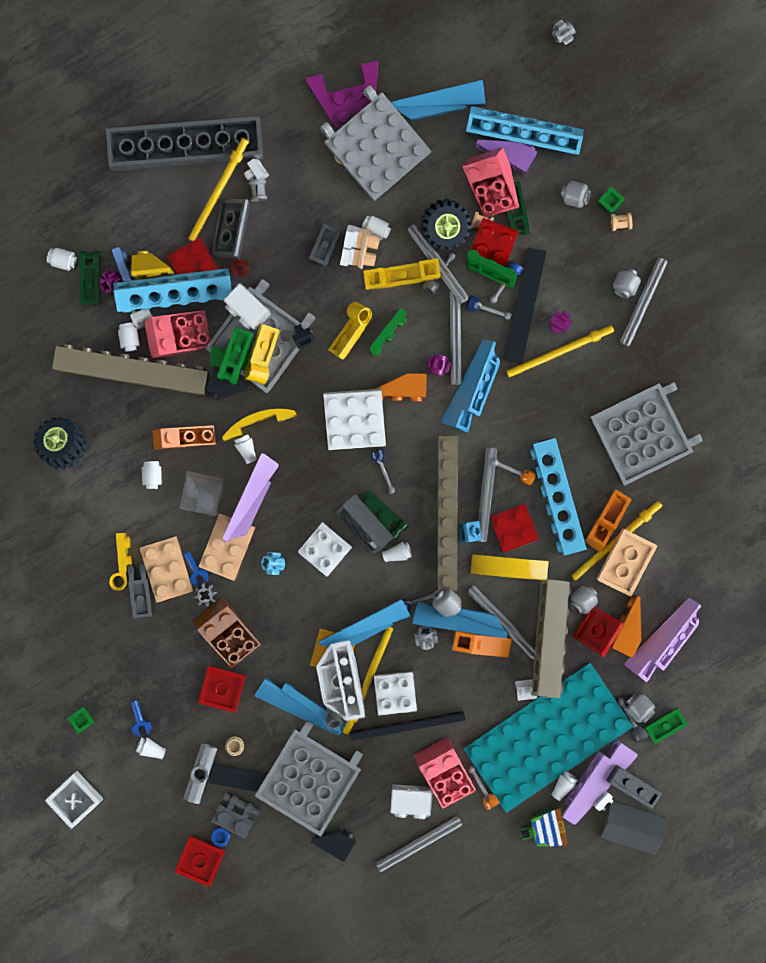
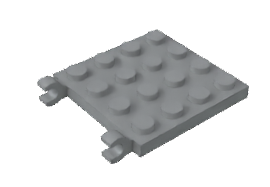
[320,85,432,201]
[205,279,316,394]
[590,383,703,486]
[255,720,363,837]

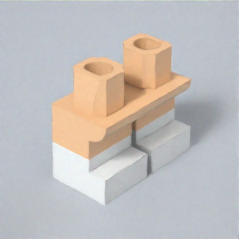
[340,225,380,269]

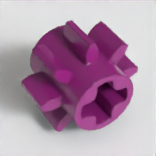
[99,269,123,294]
[549,310,572,334]
[427,354,451,376]

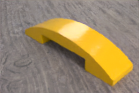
[363,258,441,290]
[223,409,297,442]
[470,554,548,580]

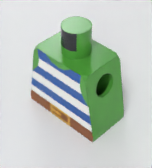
[520,806,568,846]

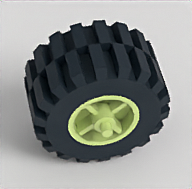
[421,199,471,250]
[33,417,87,470]

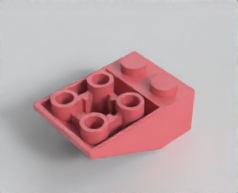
[462,147,519,217]
[144,310,211,359]
[414,737,476,809]

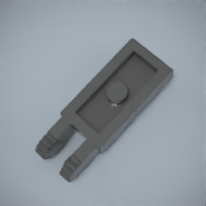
[128,563,153,619]

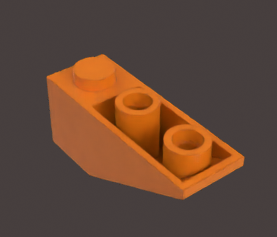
[376,373,427,402]
[152,425,216,450]
[611,595,641,658]
[452,631,512,657]

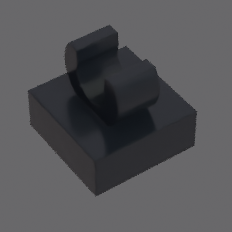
[292,324,316,349]

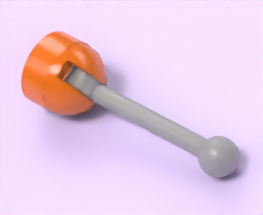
[491,458,536,486]
[468,766,500,810]

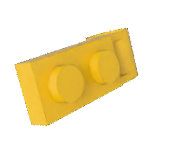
[328,302,372,360]
[244,323,280,384]
[109,533,132,590]

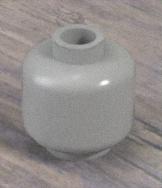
[561,181,591,208]
[613,268,641,298]
[569,586,598,614]
[433,588,461,617]
[626,694,655,723]

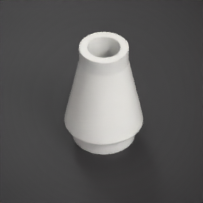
[234,434,257,464]
[382,542,412,562]
[136,737,166,760]
[551,771,578,801]

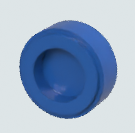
[211,827,230,847]

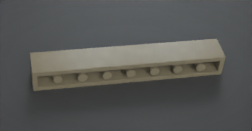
[52,344,209,396]
[437,436,458,591]

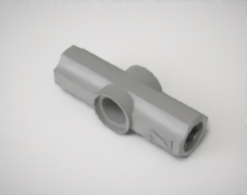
[183,743,218,804]

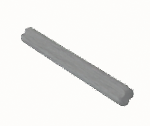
[408,224,468,304]
[620,258,667,346]
[450,292,461,385]
[478,447,497,542]
[467,586,535,659]
[376,816,462,872]

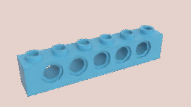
[466,106,584,155]
[113,268,232,312]
[530,438,587,556]

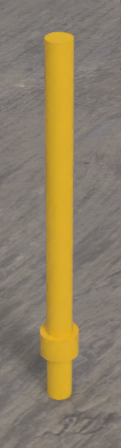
[188,138,249,241]
[506,325,614,378]
[571,500,662,581]
[342,627,394,735]

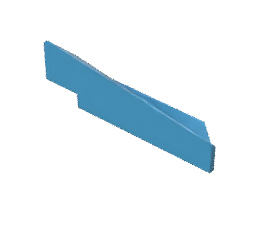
[391,80,486,121]
[441,339,500,433]
[318,599,410,647]
[413,601,508,638]
[255,677,346,735]

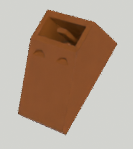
[192,597,261,668]

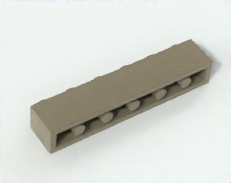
[531,579,571,698]

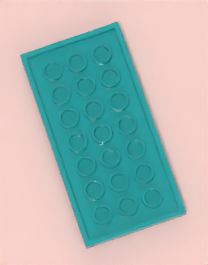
[463,662,634,813]

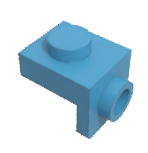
[457,521,482,543]

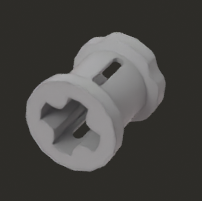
[249,179,267,202]

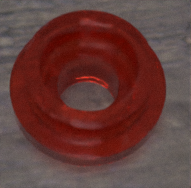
[231,259,250,278]

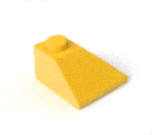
[131,251,175,280]

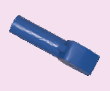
[183,551,209,587]
[130,700,152,737]

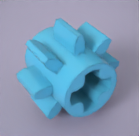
[261,552,285,575]

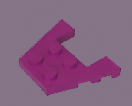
[306,61,378,130]

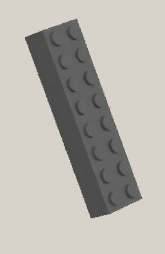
[106,116,264,171]

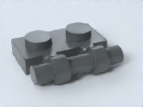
[211,792,260,839]

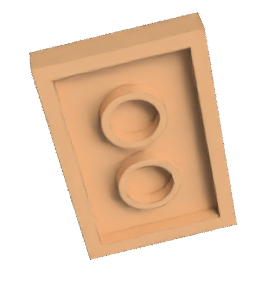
[199,513,256,581]
[596,528,657,597]
[140,536,194,603]

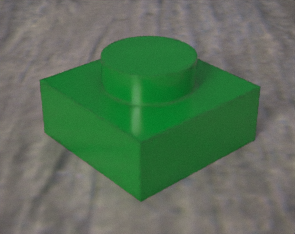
[598,187,625,214]
[67,707,95,734]

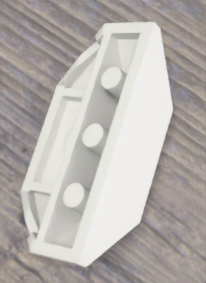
[316,640,365,721]

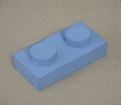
[112,247,136,282]

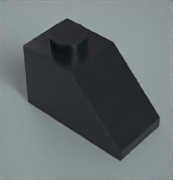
[205,369,251,400]
[311,829,356,862]

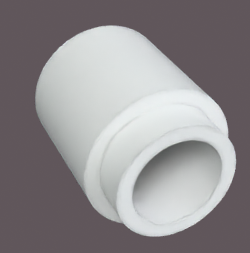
[361,215,391,241]
[47,248,77,271]
[118,323,140,352]
[142,461,162,489]

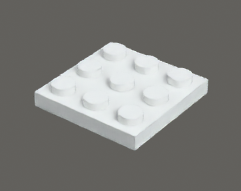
[323,389,386,450]

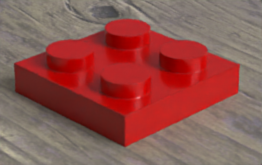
[471,218,519,267]
[167,238,218,288]
[490,504,539,553]
[572,606,625,657]
[199,666,246,713]
[175,835,226,887]

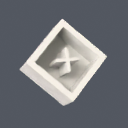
[224,284,271,331]
[298,522,352,576]
[374,671,417,715]
[45,771,103,829]
[391,784,432,819]

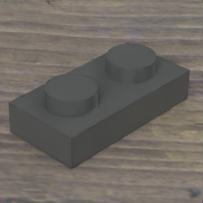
[309,224,341,267]

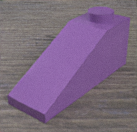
[475,140,537,175]

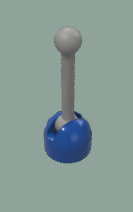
[490,260,523,303]

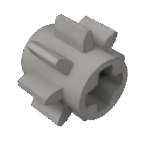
[552,19,575,45]
[193,583,218,607]
[414,626,438,650]

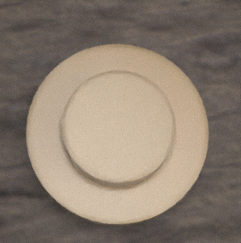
[225,736,244,756]

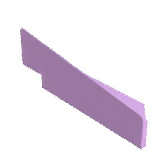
[222,453,279,543]
[624,598,701,682]
[562,739,638,824]

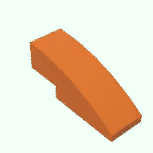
[584,489,632,552]

